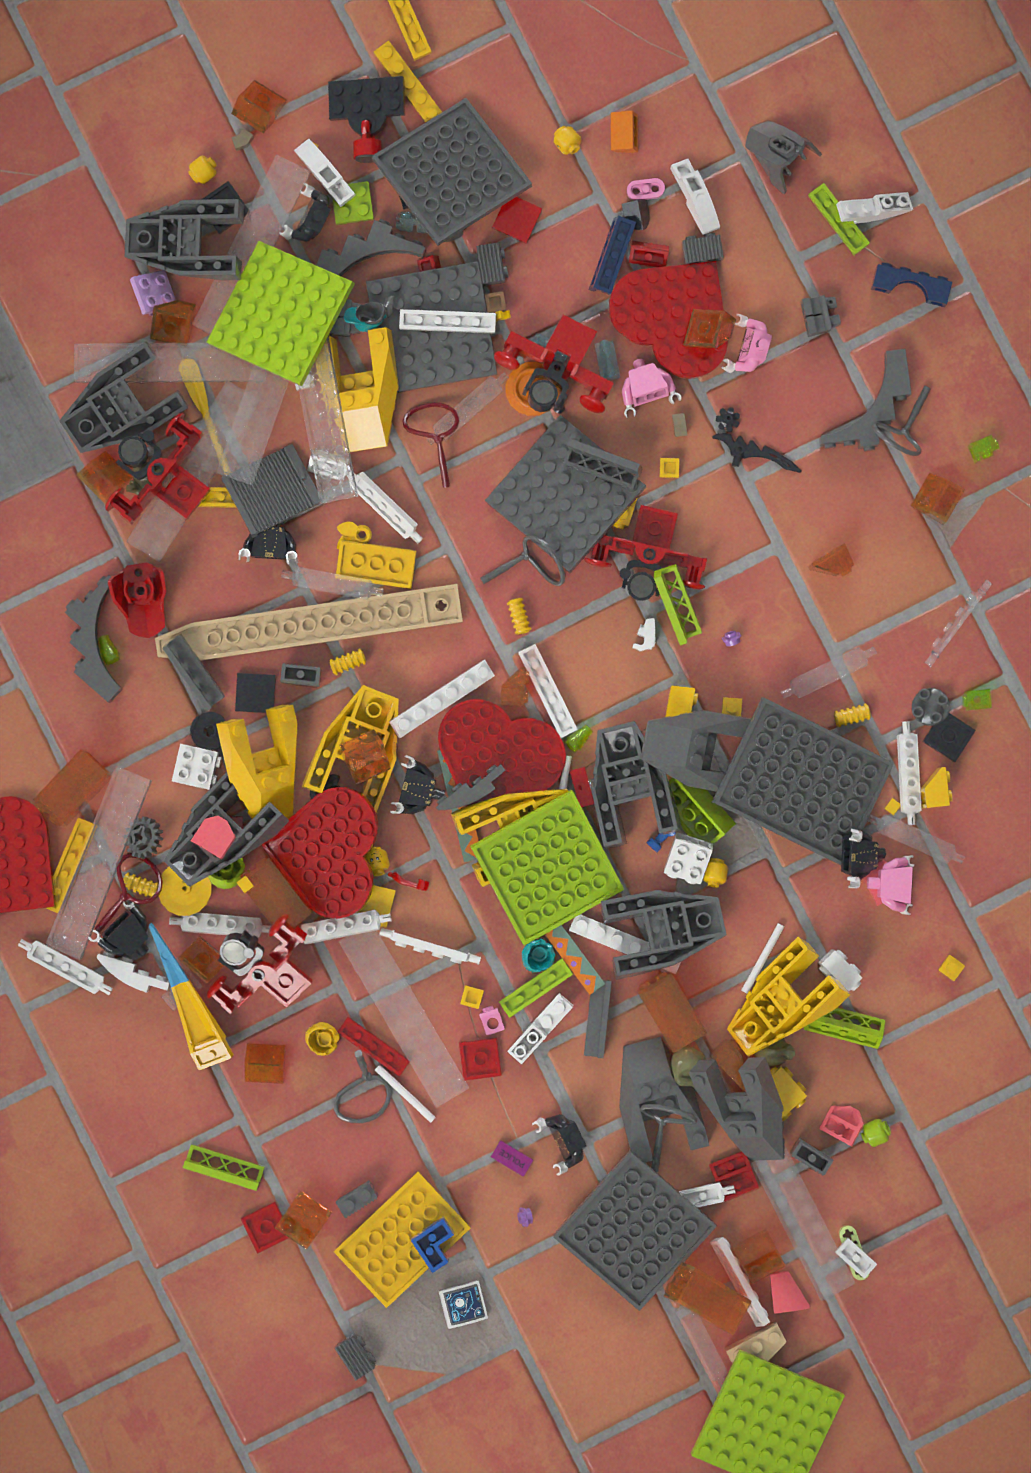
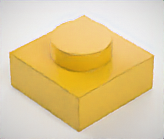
[659,458,679,478]
[722,697,742,716]
[938,955,965,981]
[460,985,484,1009]

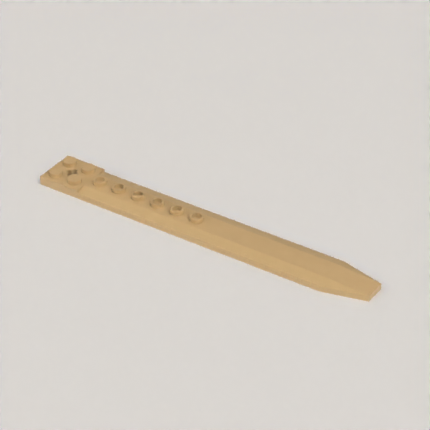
[155,584,463,661]

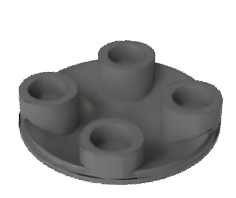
[912,688,950,726]

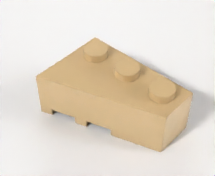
[725,1321,787,1364]

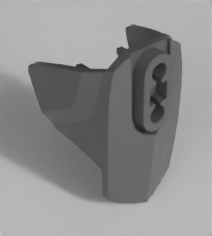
[745,121,822,194]

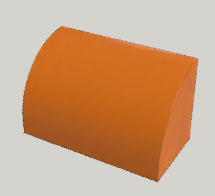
[611,111,638,153]

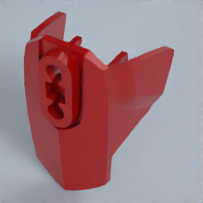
[108,562,166,638]

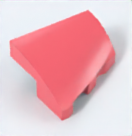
[769,1271,810,1313]

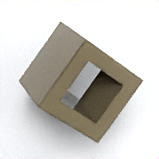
[231,128,254,151]
[672,413,687,437]

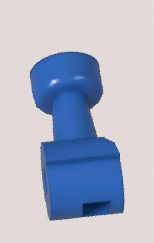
[646,832,676,853]

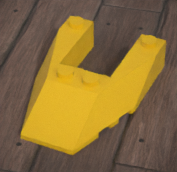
[316,327,399,452]
[302,685,399,812]
[216,705,297,819]
[451,789,568,887]
[727,937,850,1056]

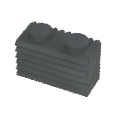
[682,233,724,264]
[476,242,508,286]
[280,663,322,687]
[790,1138,834,1176]
[336,1180,378,1218]
[335,1333,376,1381]

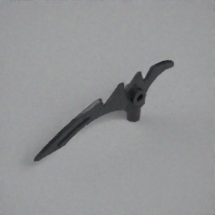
[712,433,802,473]

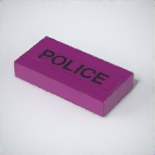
[490,1140,533,1177]

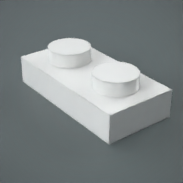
[835,1237,877,1279]

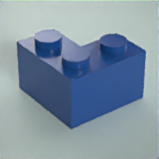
[411,1216,454,1273]

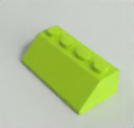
[669,778,736,844]

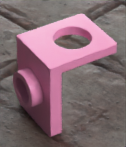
[479,1006,504,1035]

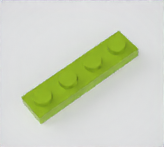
[808,183,870,256]
[499,959,573,1018]

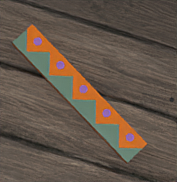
[437,750,479,862]
[544,925,605,995]

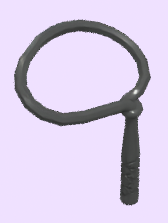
[872,386,931,456]
[480,535,565,586]
[334,1050,391,1123]
[640,1104,697,1172]

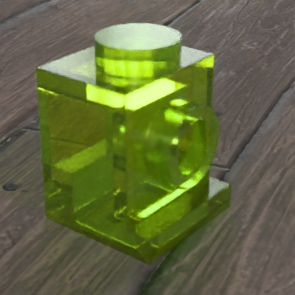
[968,435,1000,463]
[962,689,992,711]

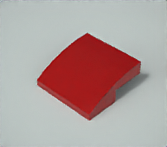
[709,1151,759,1202]

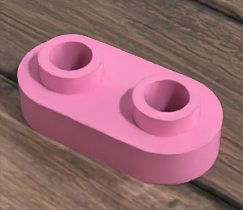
[627,178,665,201]

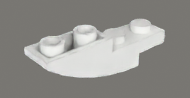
[294,139,356,207]
[670,159,720,235]
[836,192,913,224]
[97,951,170,993]
[507,993,574,1064]

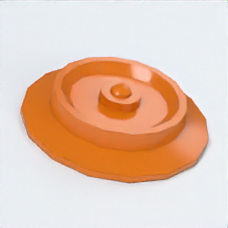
[505,362,560,416]

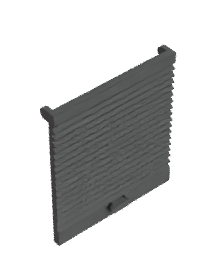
[221,444,323,538]

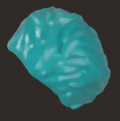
[522,938,555,972]

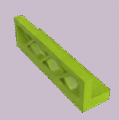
[654,564,702,645]
[804,1007,885,1049]
[183,1144,265,1191]

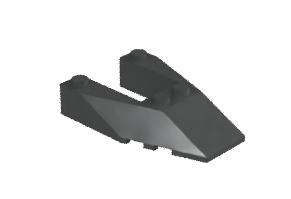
[124,199,244,280]
[59,341,189,453]
[640,710,752,792]
[592,721,682,848]
[164,772,289,887]
[600,890,727,980]
[619,1037,710,1163]
[689,1057,785,1161]

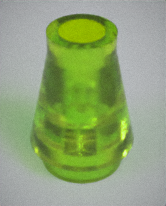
[98,635,120,665]
[565,724,593,753]

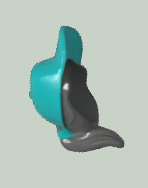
[344,295,394,332]

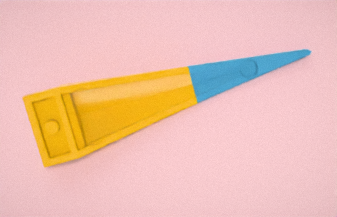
[149,923,234,1070]

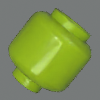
[861,1119,891,1147]

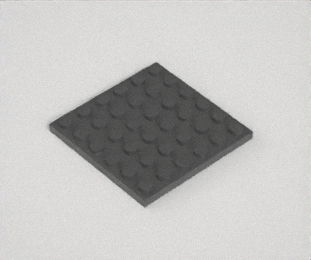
[372,98,532,246]
[366,261,498,393]
[485,415,646,573]
[553,1150,717,1311]

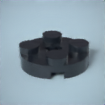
[190,712,225,750]

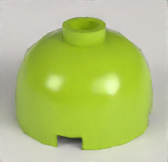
[208,858,245,889]

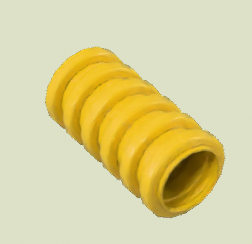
[507,598,532,635]
[329,648,366,676]
[834,703,871,727]
[123,872,158,898]

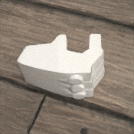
[632,618,656,652]

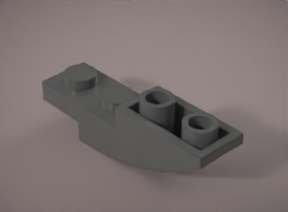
[436,764,505,811]

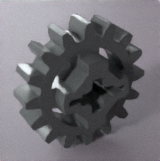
[124,817,164,859]

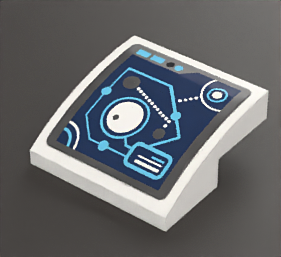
[438,1280,488,1329]

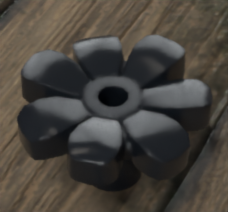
[715,408,740,432]

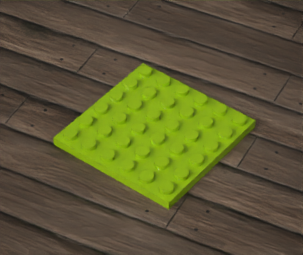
[207,241,355,386]
[470,790,624,946]
[690,1349,845,1473]

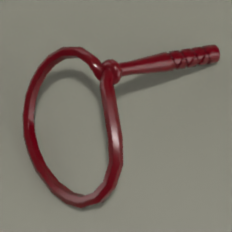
[402,402,459,488]
[95,853,163,932]

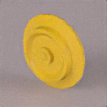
[159,867,212,916]

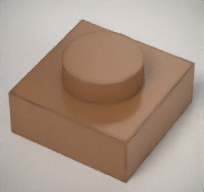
[484,291,506,313]

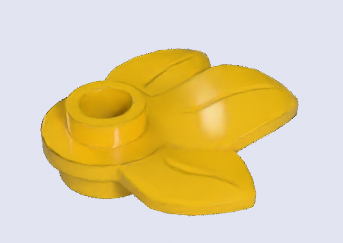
[337,522,372,550]

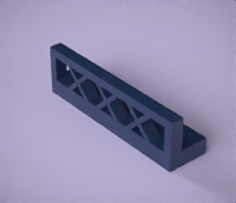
[588,215,636,295]

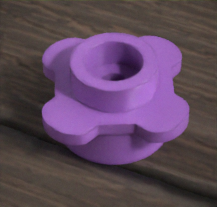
[722,631,741,646]
[517,1207,533,1227]

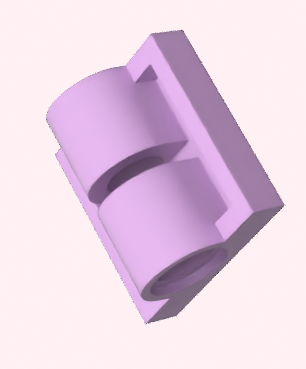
[130,270,178,316]

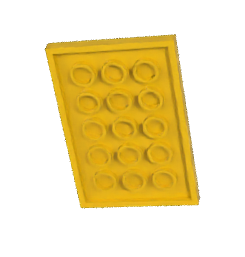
[334,1171,471,1308]

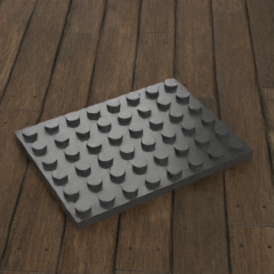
[712,697,894,865]

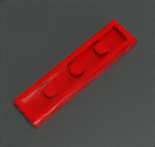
[337,1017,410,1077]

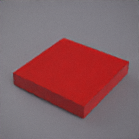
[492,197,542,244]
[459,1037,502,1081]
[241,1201,292,1254]

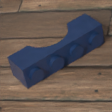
[871,263,952,307]

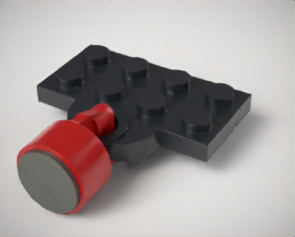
[328,76,405,163]

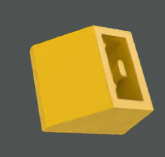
[665,686,698,717]
[920,767,952,809]

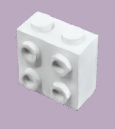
[172,744,222,790]
[664,832,713,885]
[818,949,862,991]

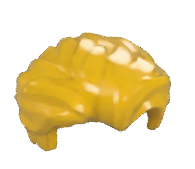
[305,1022,340,1056]

